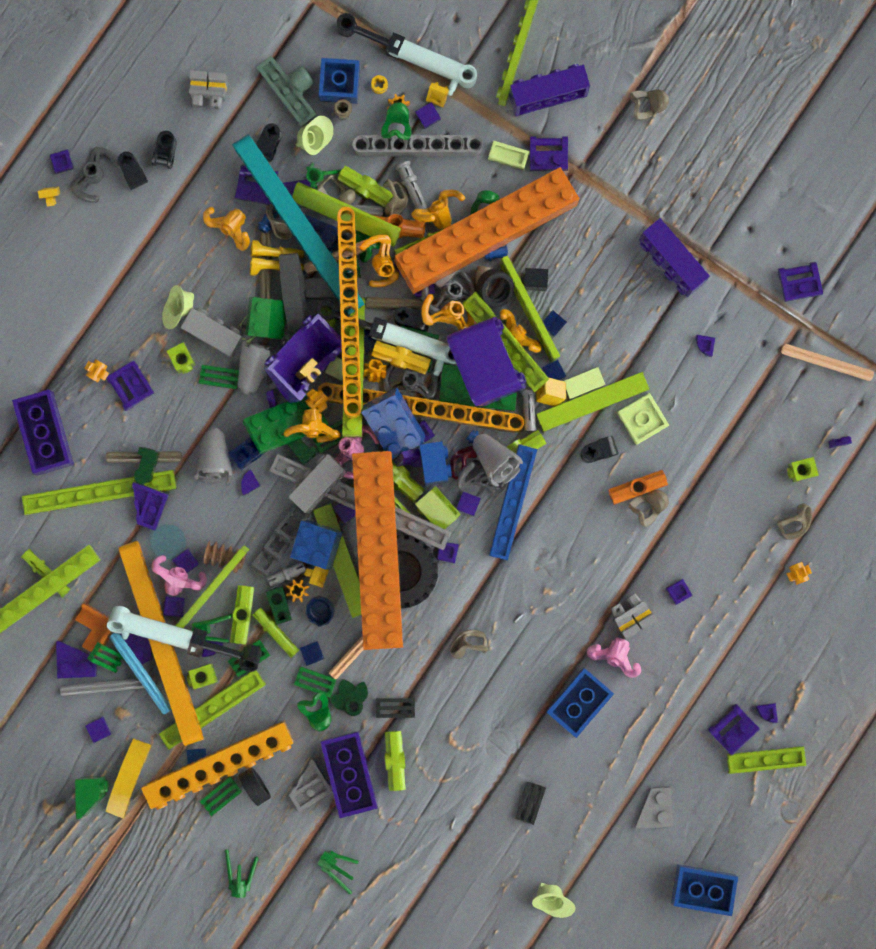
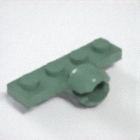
[256,56,318,127]

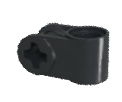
[256,123,282,162]
[152,131,177,169]
[118,151,148,190]
[394,307,431,332]
[580,435,619,463]

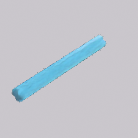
[109,633,172,714]

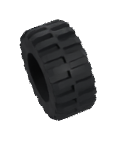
[397,534,438,608]

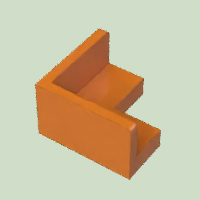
[75,603,114,656]

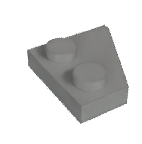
[289,759,333,813]
[635,787,674,829]

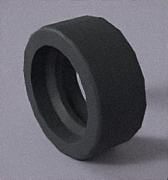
[476,269,514,308]
[238,767,271,806]

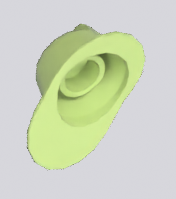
[295,116,333,155]
[162,285,194,329]
[532,883,576,918]

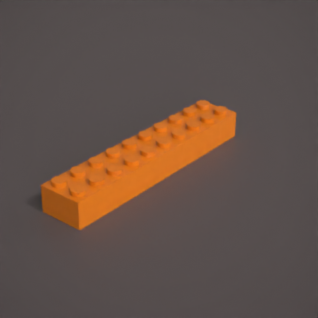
[394,167,580,294]
[352,451,403,650]

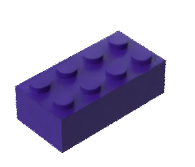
[509,64,590,117]
[639,218,710,297]
[12,389,74,476]
[320,731,378,818]

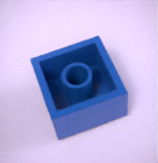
[319,58,360,104]
[419,441,452,486]
[290,520,343,569]

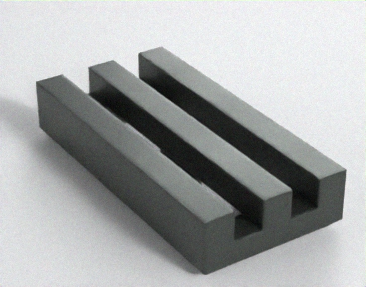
[376,698,415,718]
[515,781,546,825]

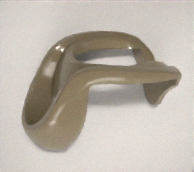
[630,89,669,120]
[317,174,356,205]
[383,179,408,217]
[266,204,293,240]
[629,490,669,527]
[777,503,812,540]
[450,630,488,659]

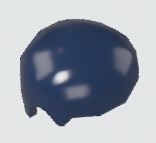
[305,596,335,627]

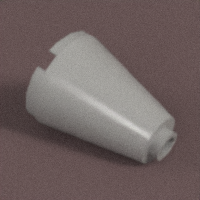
[237,340,278,395]
[194,428,233,483]
[473,434,523,486]

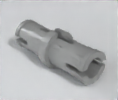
[267,561,306,588]

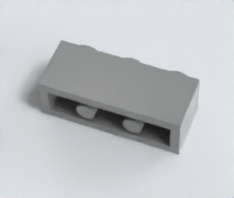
[181,307,244,357]
[289,454,347,514]

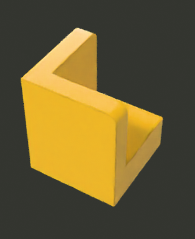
[536,378,566,407]

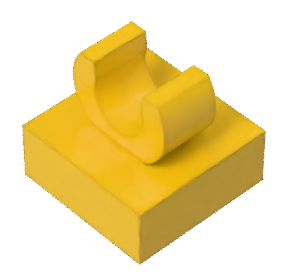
[426,82,449,107]
[38,186,60,207]
[295,358,321,383]
[304,566,329,588]

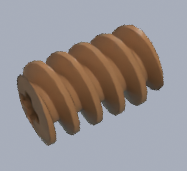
[204,540,247,573]

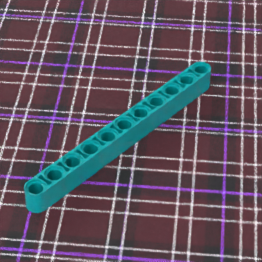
[232,134,365,315]

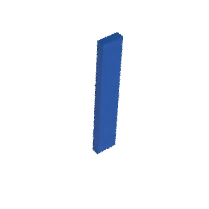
[489,444,538,561]

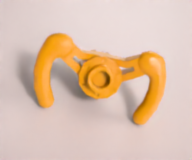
[411,189,465,229]
[203,207,250,251]
[359,234,399,288]
[421,294,474,330]
[499,309,542,353]
[284,409,341,443]

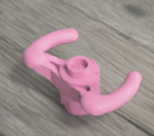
[335,425,380,479]
[152,555,207,596]
[587,638,641,678]

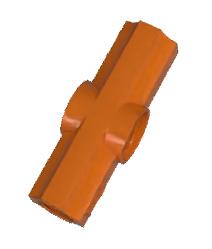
[375,214,426,239]
[608,470,668,505]

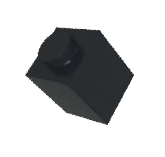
[521,268,548,291]

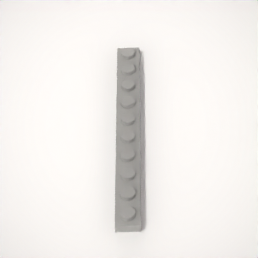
[270,454,452,550]

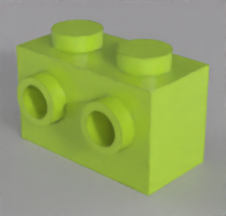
[415,486,461,529]

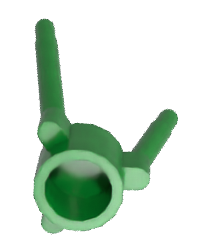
[306,162,342,190]
[192,614,233,643]
[225,849,258,898]
[317,850,359,894]

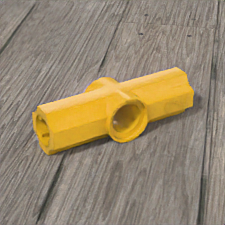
[371,341,431,375]

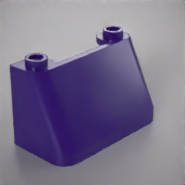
[264,314,349,403]
[447,317,526,406]

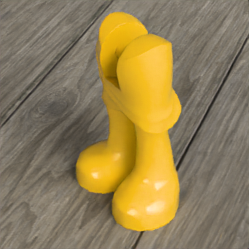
[249,240,304,276]

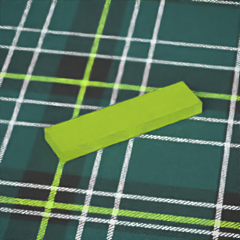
[726,746,806,774]

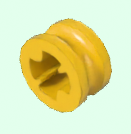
[371,75,388,94]

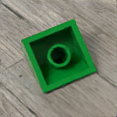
[245,297,286,339]
[75,776,109,819]

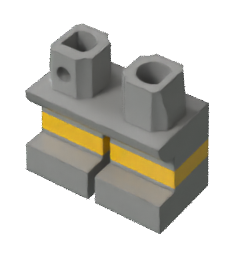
[189,70,228,109]
[611,594,657,639]

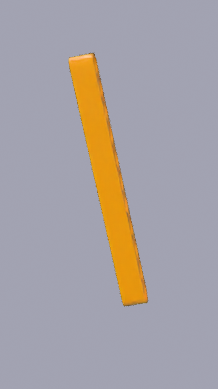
[337,207,361,419]
[318,383,524,433]
[119,541,204,746]

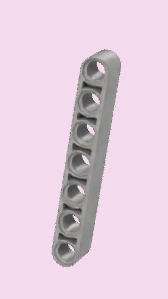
[352,135,483,157]

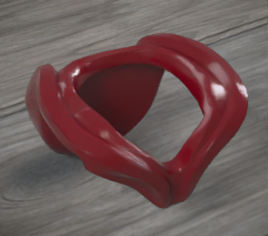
[450,445,478,480]

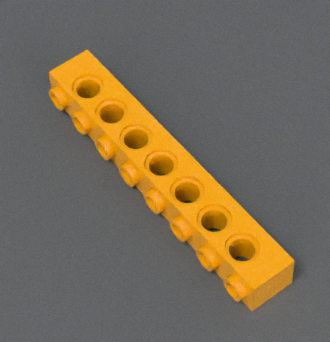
[141,720,294,810]

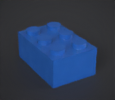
[362,388,426,459]
[545,668,614,738]
[671,864,738,916]

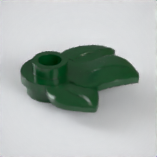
[330,679,368,716]

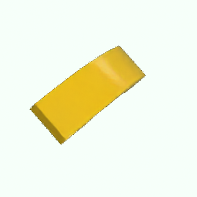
[105,738,152,818]

